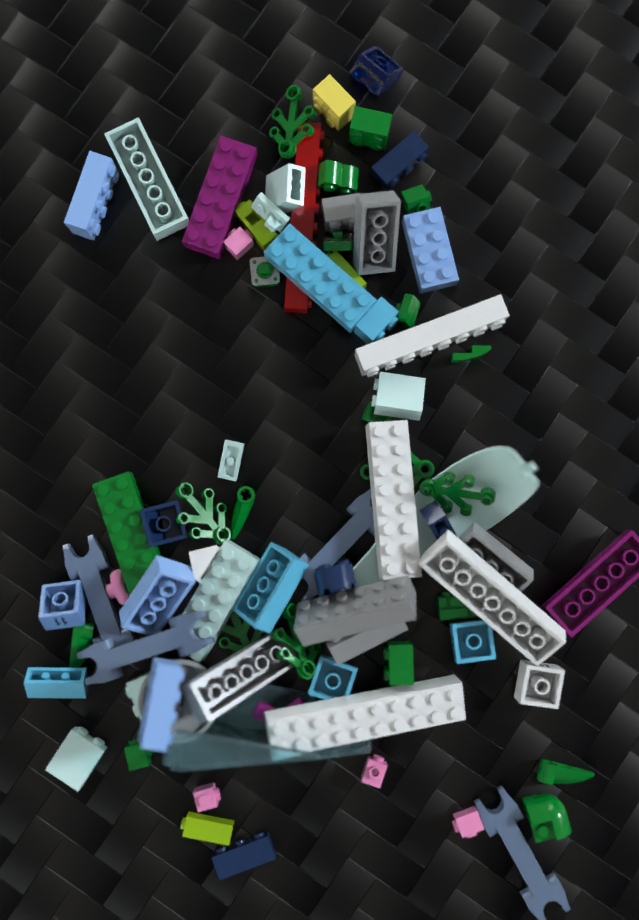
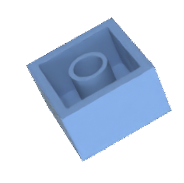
[39,580,86,630]

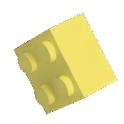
[313,74,356,131]

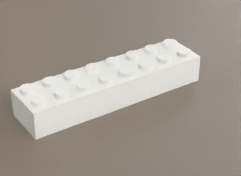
[354,294,510,377]
[365,420,422,580]
[419,530,566,667]

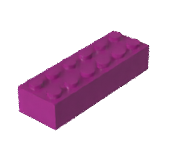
[182,135,258,259]
[541,530,639,638]

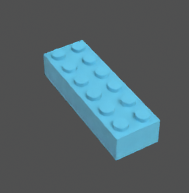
[264,223,377,333]

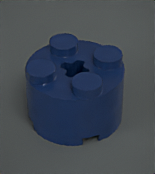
[313,560,357,596]

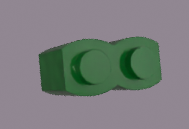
[318,160,359,195]

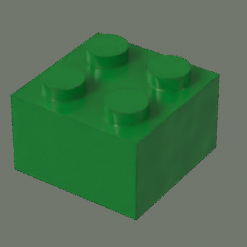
[349,106,392,151]
[383,641,414,686]

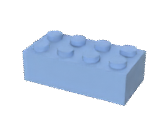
[64,151,119,240]
[402,207,459,294]
[119,555,195,636]
[138,657,184,751]

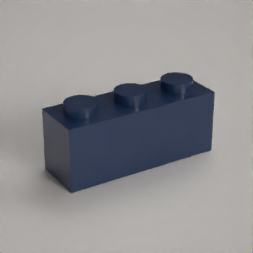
[371,131,429,190]
[211,831,276,880]

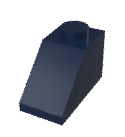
[419,500,458,540]

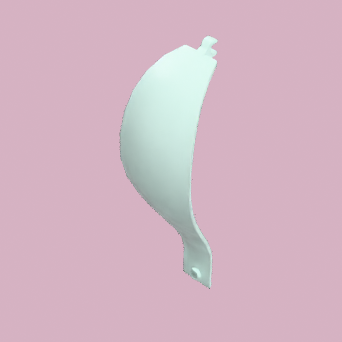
[345,446,539,591]

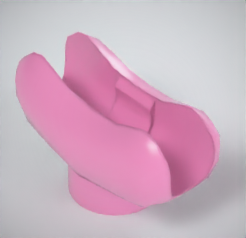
[105,569,130,605]

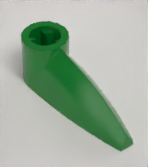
[230,486,256,540]
[69,622,94,668]
[536,759,595,785]

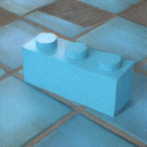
[24,667,89,699]

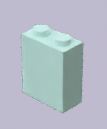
[265,163,306,214]
[371,372,426,421]
[45,726,108,791]

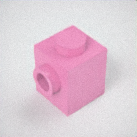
[223,227,254,260]
[361,754,388,788]
[193,782,221,812]
[452,806,484,838]

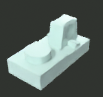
[251,192,290,232]
[218,440,244,481]

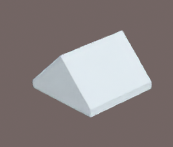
[189,545,220,584]

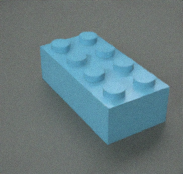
[232,542,309,633]

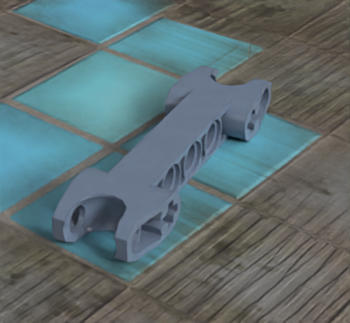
[300,488,375,602]
[63,534,137,663]
[77,610,215,685]
[474,785,571,920]

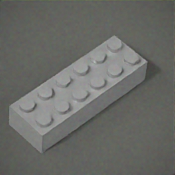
[294,575,416,646]
[180,627,298,724]

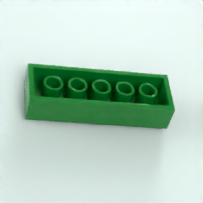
[92,471,161,595]

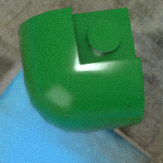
[521,793,572,843]

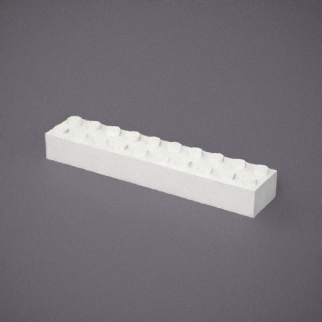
[264,674,466,759]

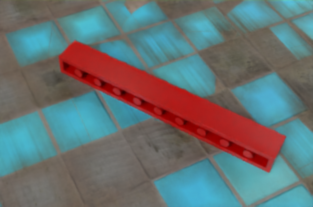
[284,122,325,313]

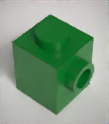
[401,184,432,214]
[124,738,152,771]

